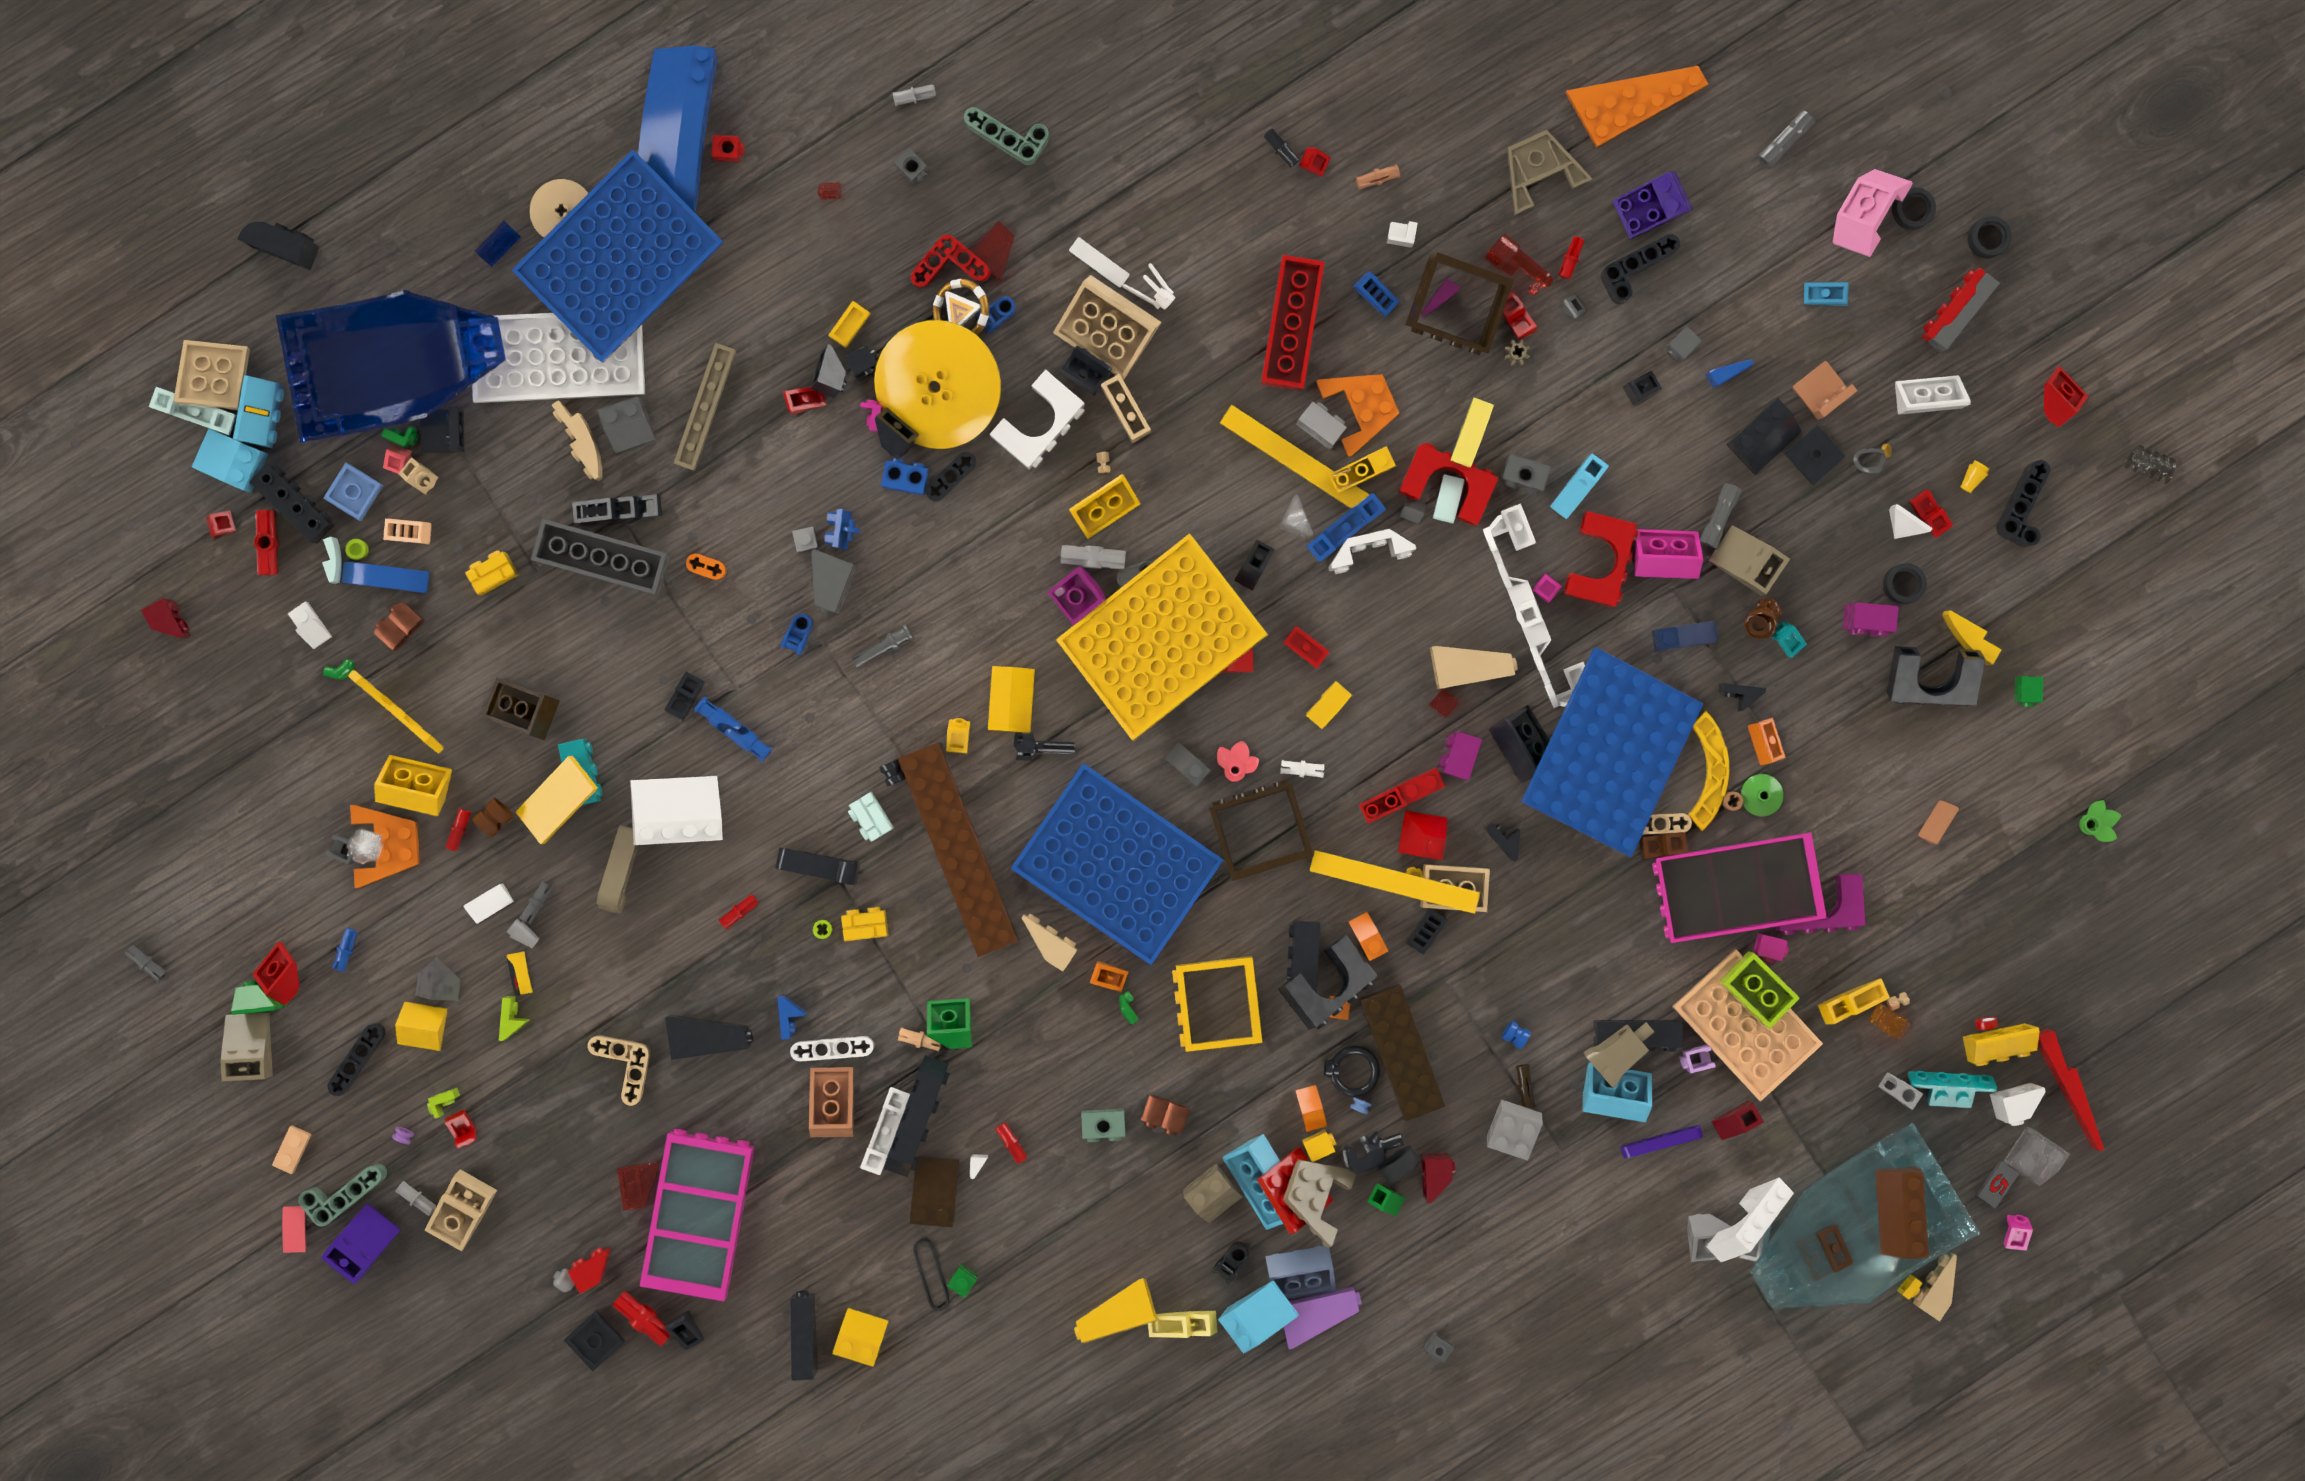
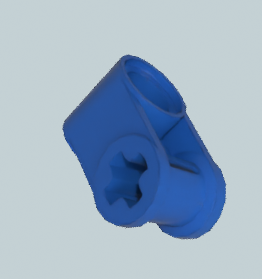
[975,296,1016,334]
[780,614,814,656]

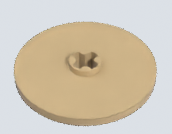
[530,179,588,237]

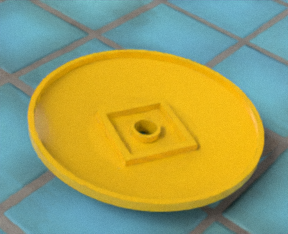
[874,320,1001,449]

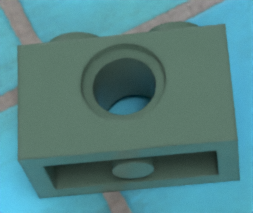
[1081,1108,1125,1142]

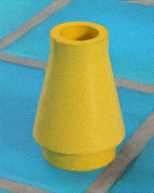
[1960,460,1989,493]

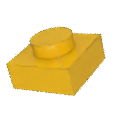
[1897,1274,1923,1299]

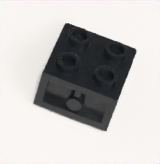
[420,406,465,453]

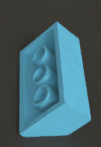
[1222,1134,1283,1230]

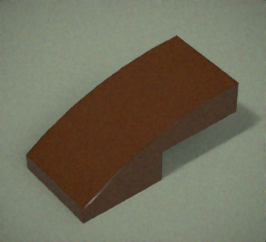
[1640,832,1688,859]

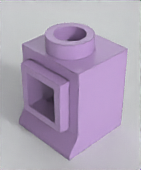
[1680,1044,1716,1073]

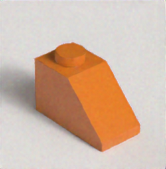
[1348,912,1388,961]

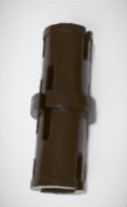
[1516,1064,1536,1109]

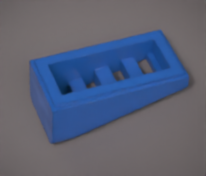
[1353,271,1400,317]
[1705,359,1754,388]

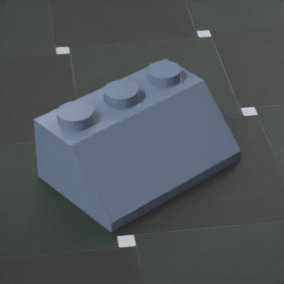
[1265,1246,1336,1299]

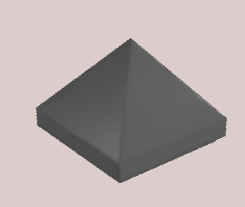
[1563,295,1586,318]

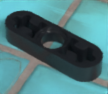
[926,452,976,502]

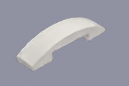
[860,1087,910,1175]

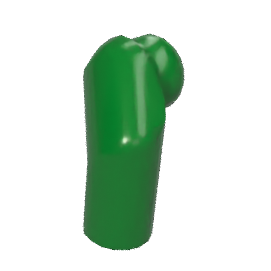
[323,659,355,680]
[1119,991,1139,1024]

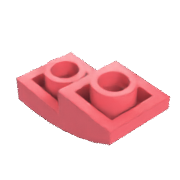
[282,1206,307,1253]

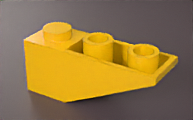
[1329,446,1397,494]

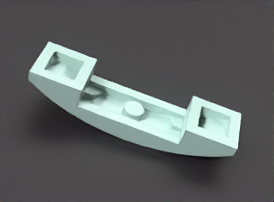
[149,387,237,435]

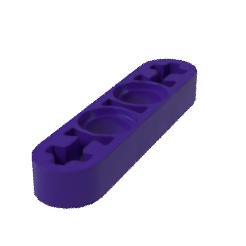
[1620,1125,1703,1158]

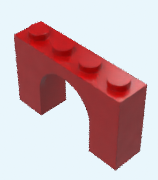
[1398,442,1498,527]
[1563,511,1638,608]

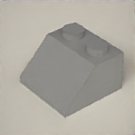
[1296,402,1347,450]

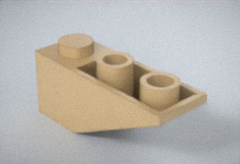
[1022,914,1077,971]
[1913,1250,1957,1321]

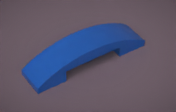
[1306,493,1386,562]
[341,562,430,593]

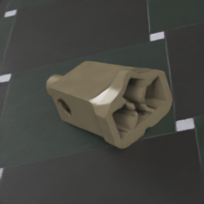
[1583,1022,1654,1088]

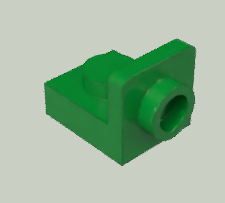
[381,426,418,449]

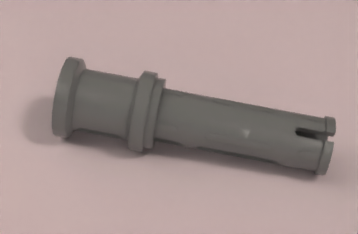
[851,624,915,669]

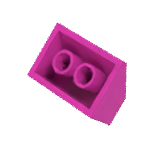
[1633,529,1703,579]

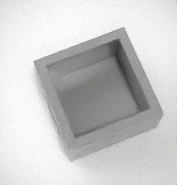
[1487,1100,1543,1161]

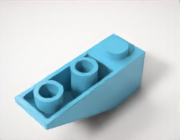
[1550,453,1609,519]

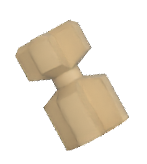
[1096,452,1111,474]
[1886,992,1910,1011]

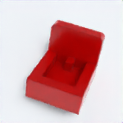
[445,1110,477,1148]

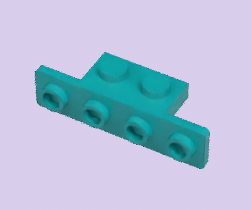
[1908,1071,1997,1108]

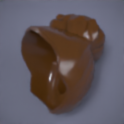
[1744,598,1782,639]

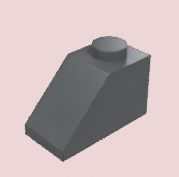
[1165,742,1211,786]

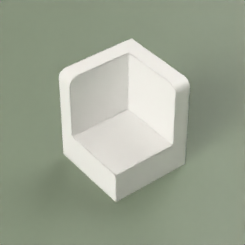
[1387,221,1417,248]

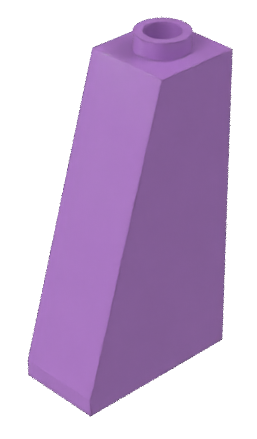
[1284,1287,1362,1349]

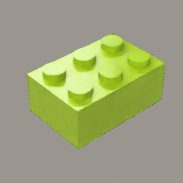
[1718,951,1800,1029]

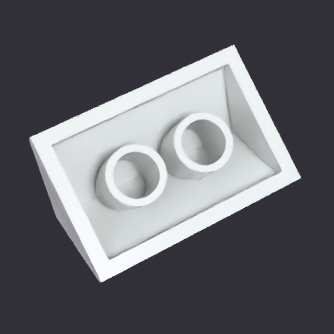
[1895,375,1971,415]

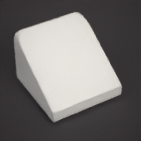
[970,1154,988,1179]

